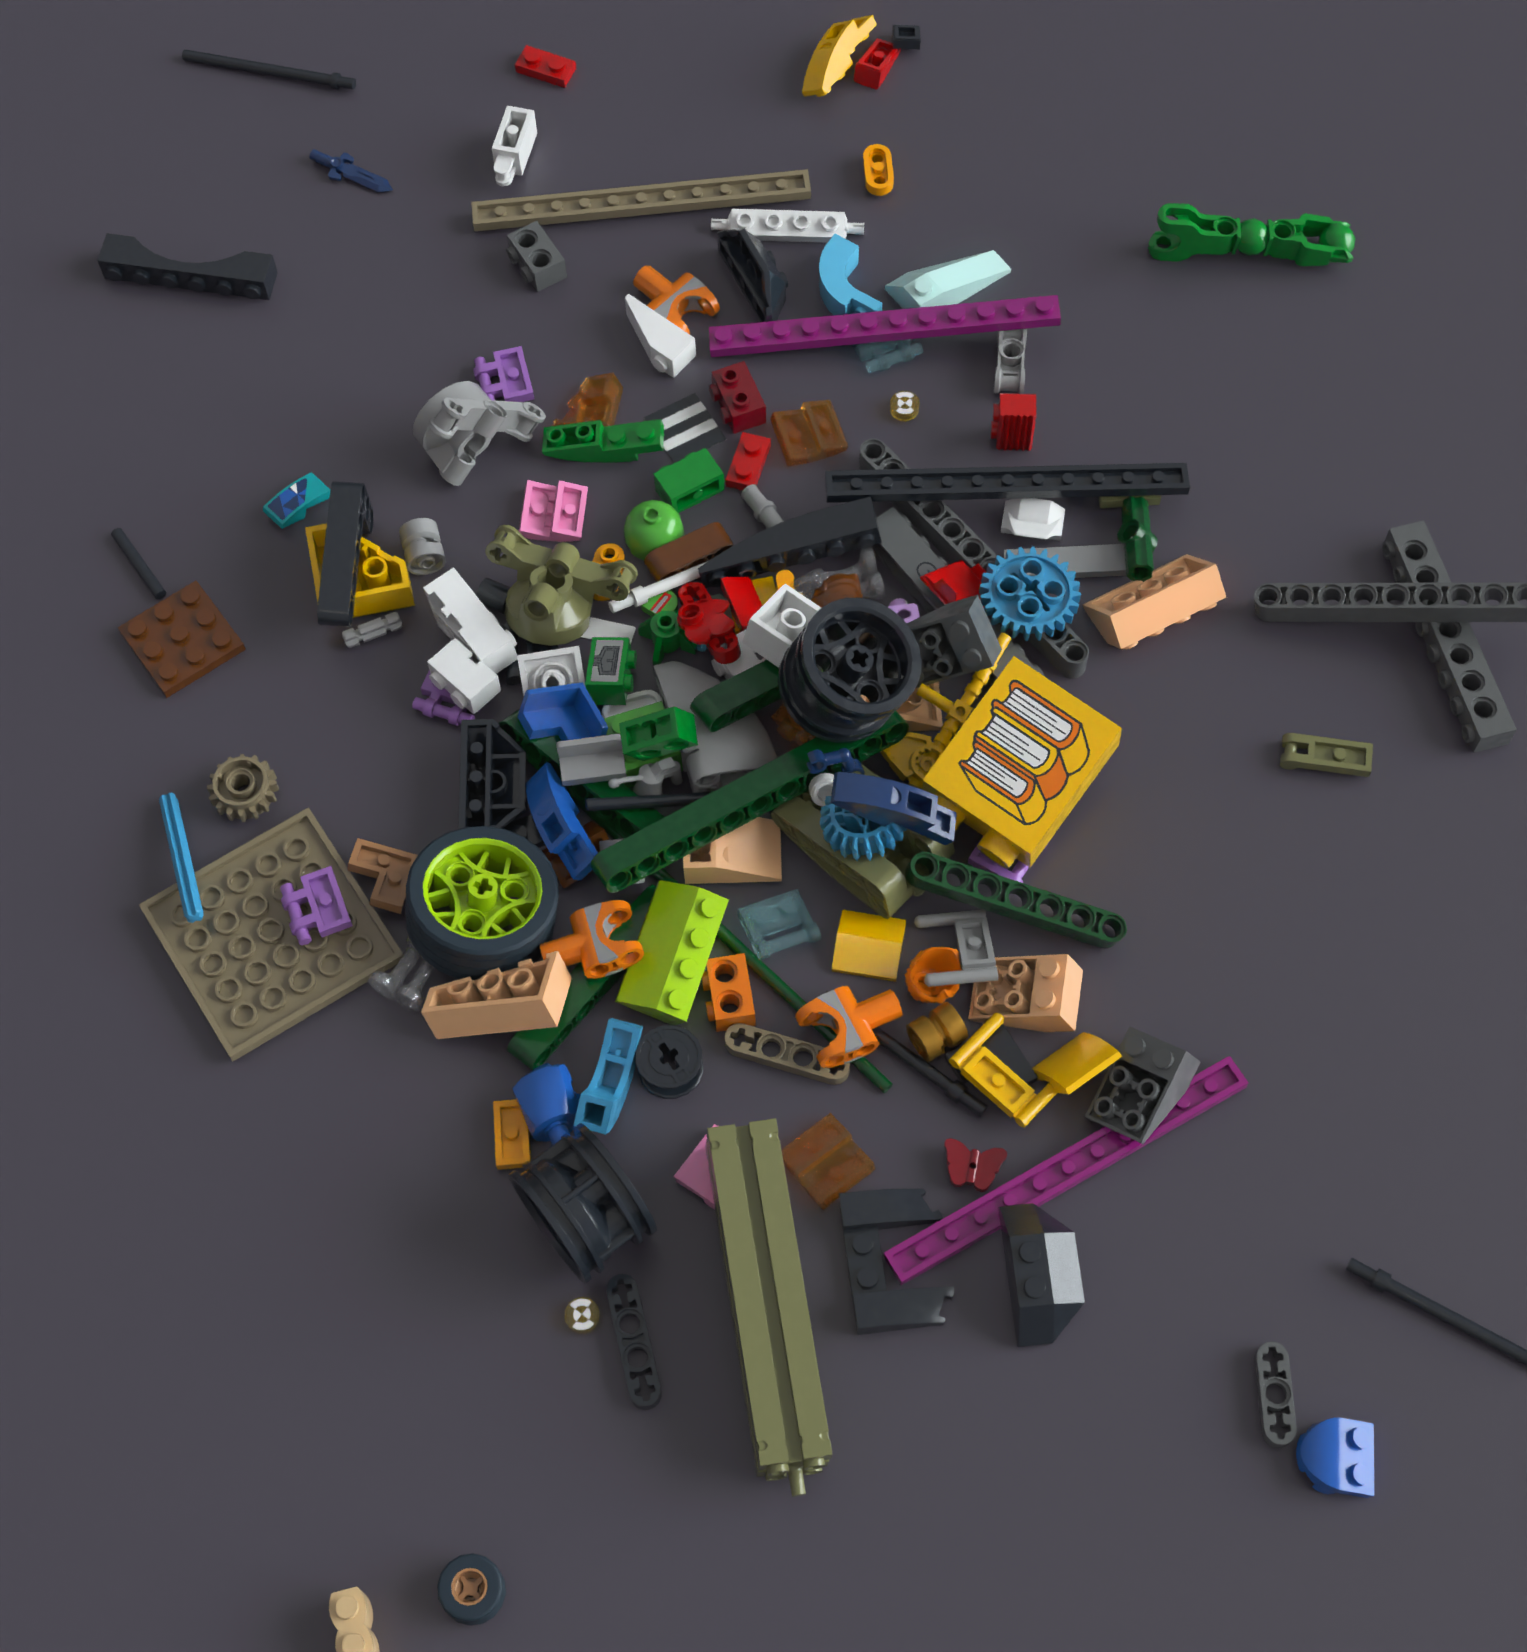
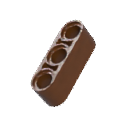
[644,522,734,582]

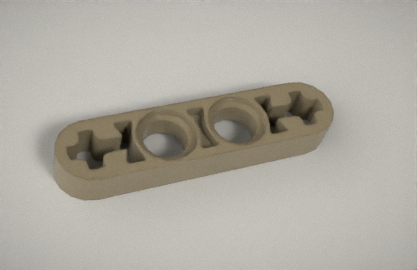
[724,1023,850,1085]

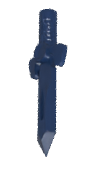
[309,149,393,192]

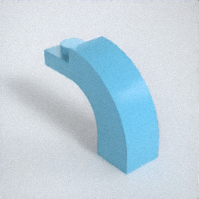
[819,234,882,315]

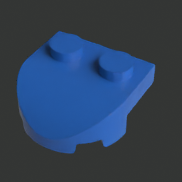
[1296,1417,1374,1498]

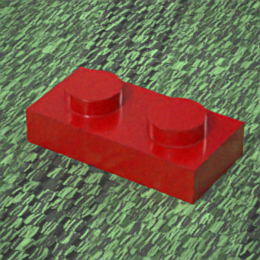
[515,45,576,88]
[725,432,771,490]

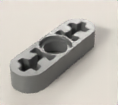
[1254,1341,1297,1448]

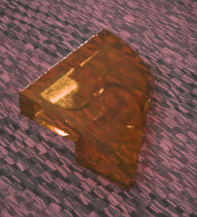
[552,372,623,426]

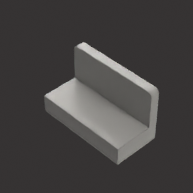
[556,734,627,786]

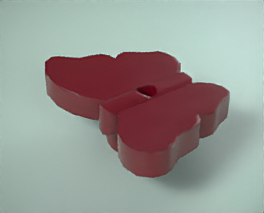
[944,1138,1008,1192]

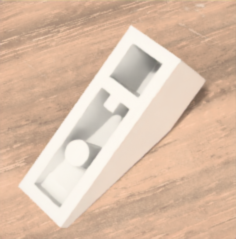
[625,294,696,378]

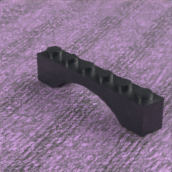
[97,233,278,300]

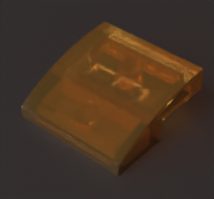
[770,400,849,466]
[782,1113,876,1210]

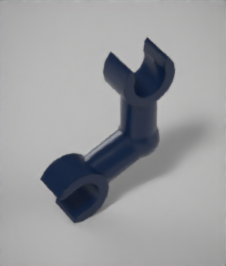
[806,748,865,775]

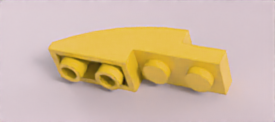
[802,15,877,97]

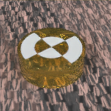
[890,391,920,421]
[565,1297,600,1334]

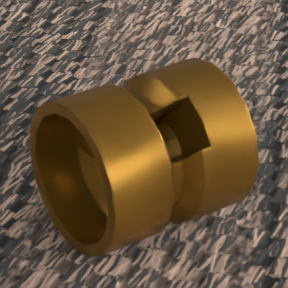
[906,1002,969,1062]

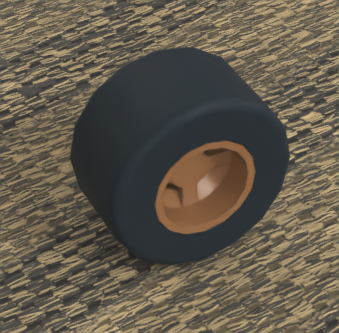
[437,1553,506,1626]

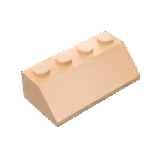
[1083,554,1226,650]

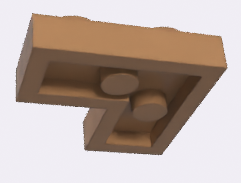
[347,838,418,914]

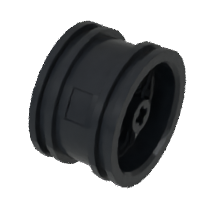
[778,598,922,743]

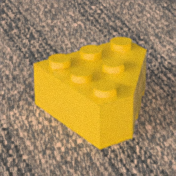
[305,523,415,618]

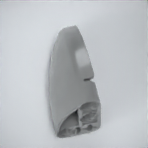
[653,661,777,793]

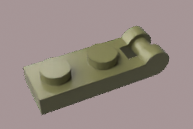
[1280,733,1373,777]

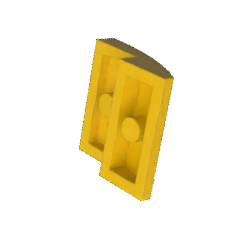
[1032,1032,1122,1095]

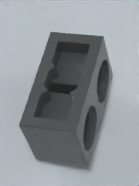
[506,221,567,292]

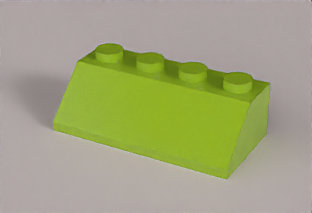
[615,880,729,1025]

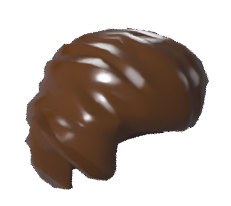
[811,573,863,608]

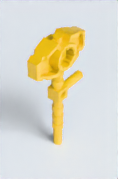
[881,632,1012,790]

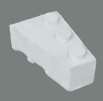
[423,567,518,674]

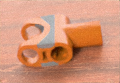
[633,265,720,334]
[539,900,644,979]
[795,986,903,1068]

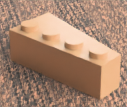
[421,951,572,1039]

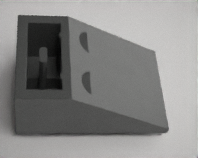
[906,595,1002,688]
[1085,1026,1200,1144]

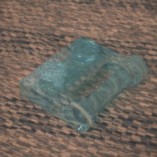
[737,889,821,961]

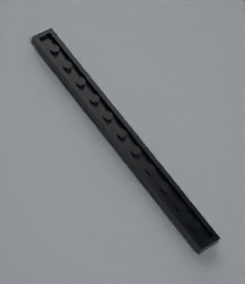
[825,463,1191,503]

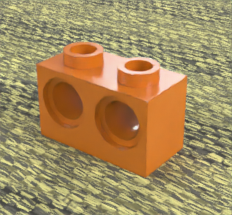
[701,953,756,1032]

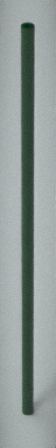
[571,797,893,1093]

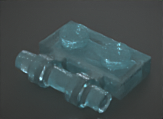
[852,339,923,373]

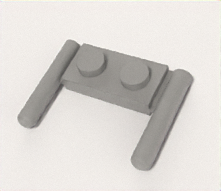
[914,909,998,987]

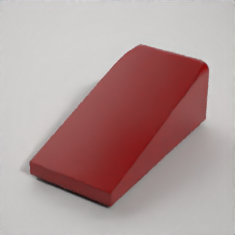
[854,38,901,90]

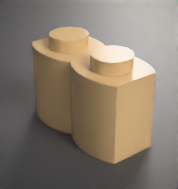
[329,1586,380,1652]

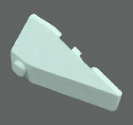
[885,250,1011,309]

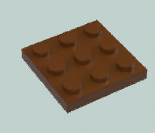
[117,580,246,698]

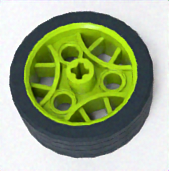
[405,826,559,981]

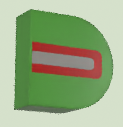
[641,590,678,617]

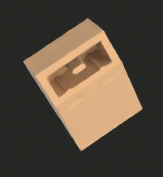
[683,817,782,884]
[968,954,1083,1032]

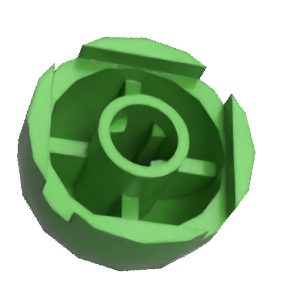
[623,500,684,561]

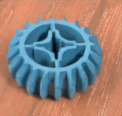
[820,796,907,861]

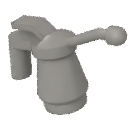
[608,757,683,796]

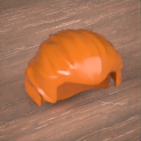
[904,947,962,1004]

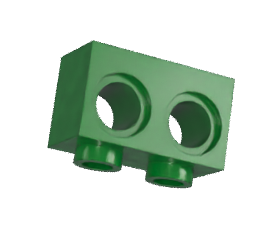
[619,706,698,761]

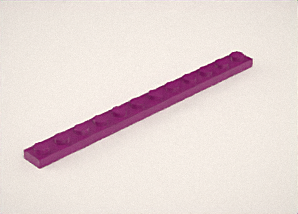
[709,295,1061,357]
[883,1056,1249,1285]

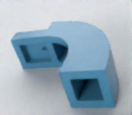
[573,1018,643,1135]

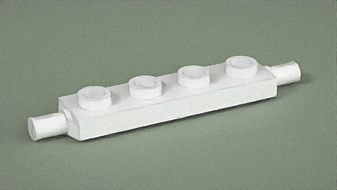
[711,209,864,243]

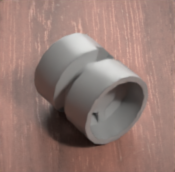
[399,518,446,575]

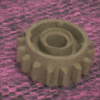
[207,754,279,822]

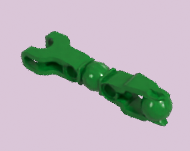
[1148,203,1355,266]

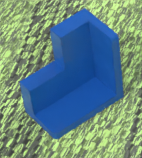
[517,682,608,741]

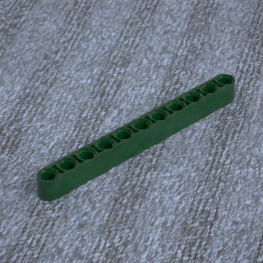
[590,711,909,893]

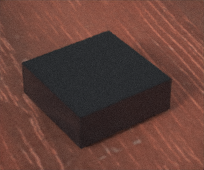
[892,25,921,50]

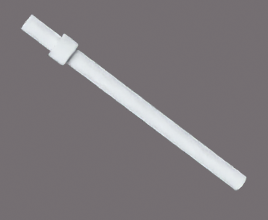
[608,560,710,613]

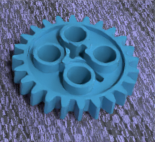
[979,546,1081,641]

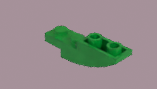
[542,419,664,463]

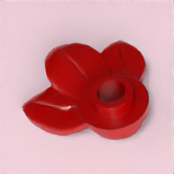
[677,599,735,645]

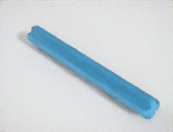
[159,792,204,923]

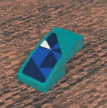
[263,472,331,529]

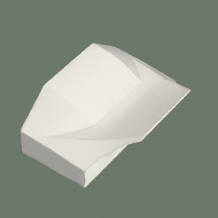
[1001,498,1065,541]

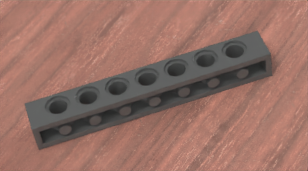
[1382,520,1517,753]

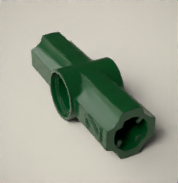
[1117,496,1158,582]

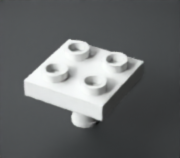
[517,645,585,695]

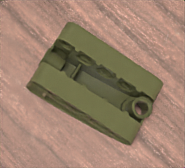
[770,764,955,919]

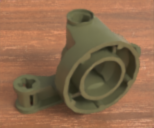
[485,525,638,646]

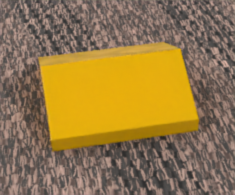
[832,910,906,982]

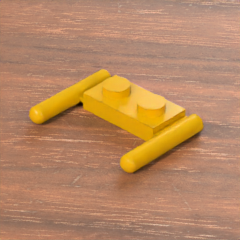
[949,1013,1057,1128]

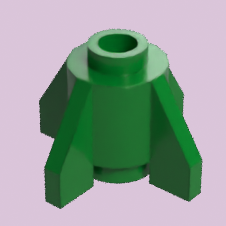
[638,611,697,665]

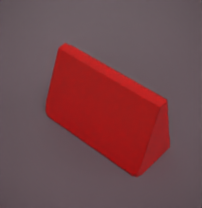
[720,577,762,632]

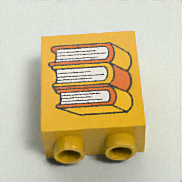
[922,656,1122,869]

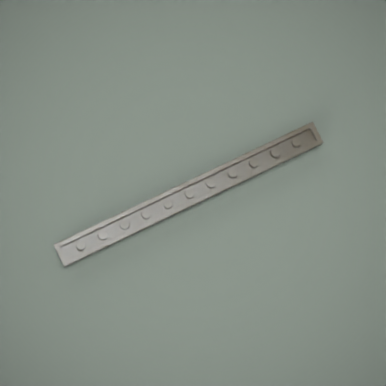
[471,169,811,232]

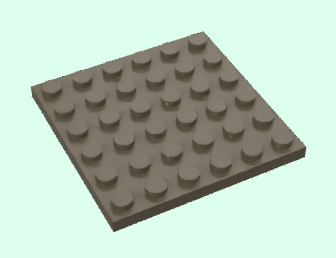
[139,807,405,1062]

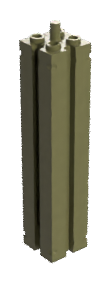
[705,1118,833,1497]

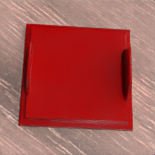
[920,560,986,608]

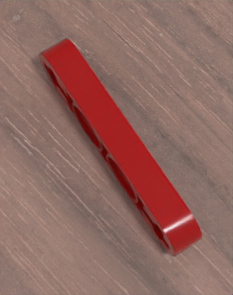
[678,582,741,664]

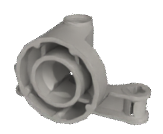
[413,381,546,486]

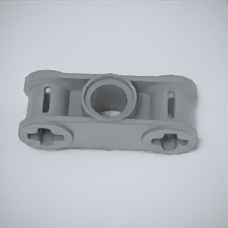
[994,329,1027,394]

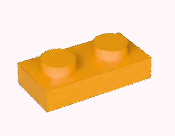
[493,1099,531,1170]

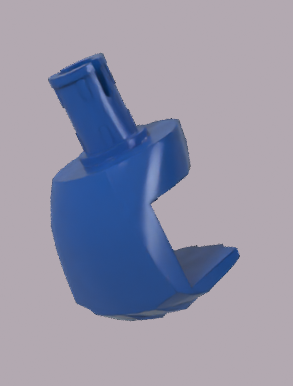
[512,1063,581,1145]

